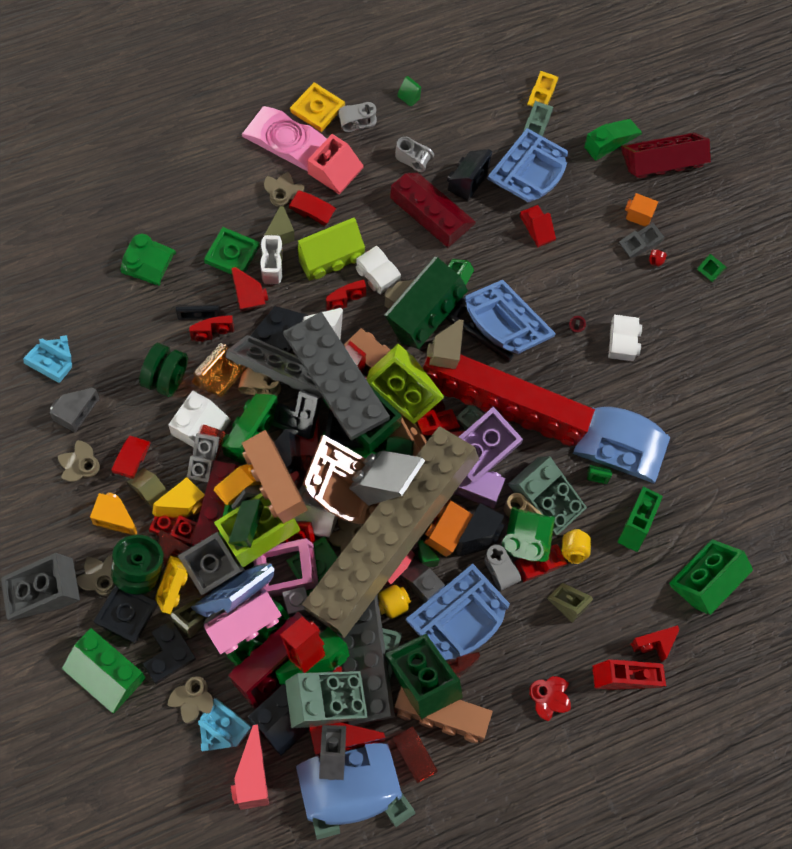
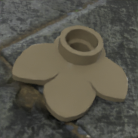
[264,172,304,207]
[58,440,100,482]
[327,518,363,553]
[76,554,115,596]
[167,677,214,723]

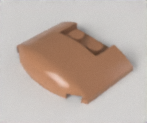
[303,435,380,524]

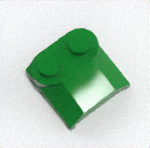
[120,234,176,286]
[502,507,555,562]

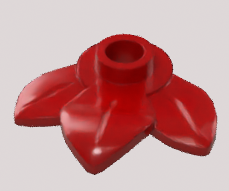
[529,676,571,721]

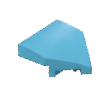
[23,335,72,383]
[198,698,252,751]

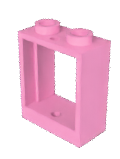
[253,538,318,598]

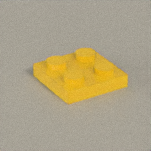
[290,82,345,132]
[155,556,188,614]

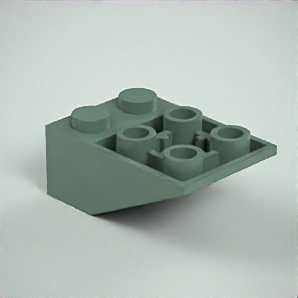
[508,457,587,536]
[285,671,368,728]

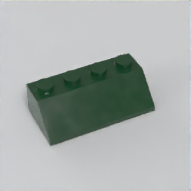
[385,257,468,349]

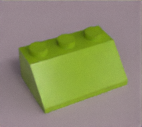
[298,218,365,281]
[214,493,301,567]

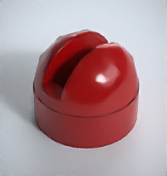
[649,250,667,267]

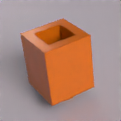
[625,193,658,227]

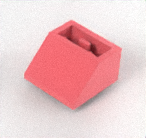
[307,134,364,195]

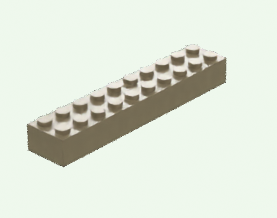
[302,426,479,638]

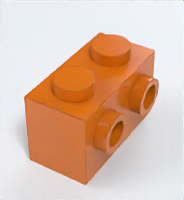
[424,501,473,557]

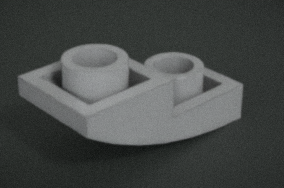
[187,433,220,482]

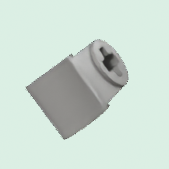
[338,102,377,132]
[395,137,434,172]
[484,545,521,591]

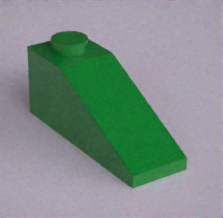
[584,119,642,161]
[617,487,663,552]
[275,627,350,685]

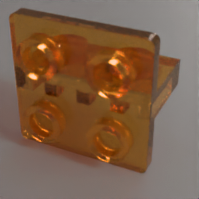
[191,343,248,397]

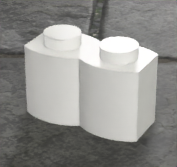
[261,235,283,284]
[356,246,401,294]
[608,315,642,361]

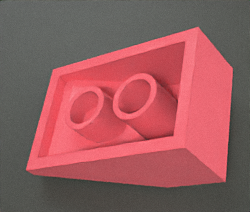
[231,724,269,810]

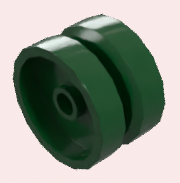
[139,342,188,397]
[111,535,164,594]

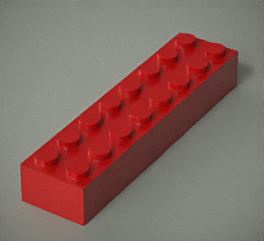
[422,354,595,446]

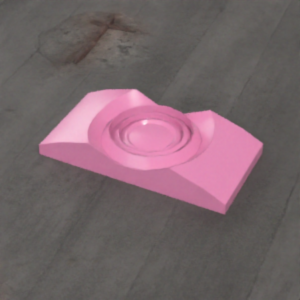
[242,106,327,171]

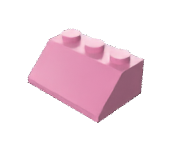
[204,588,282,654]

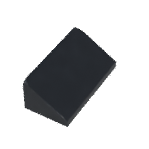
[176,304,220,320]

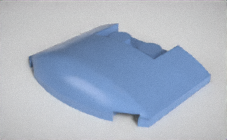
[487,128,568,202]
[465,280,556,354]
[573,407,670,484]
[191,563,275,618]
[406,564,510,661]
[296,743,402,825]

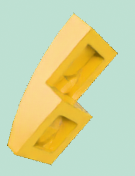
[527,71,559,107]

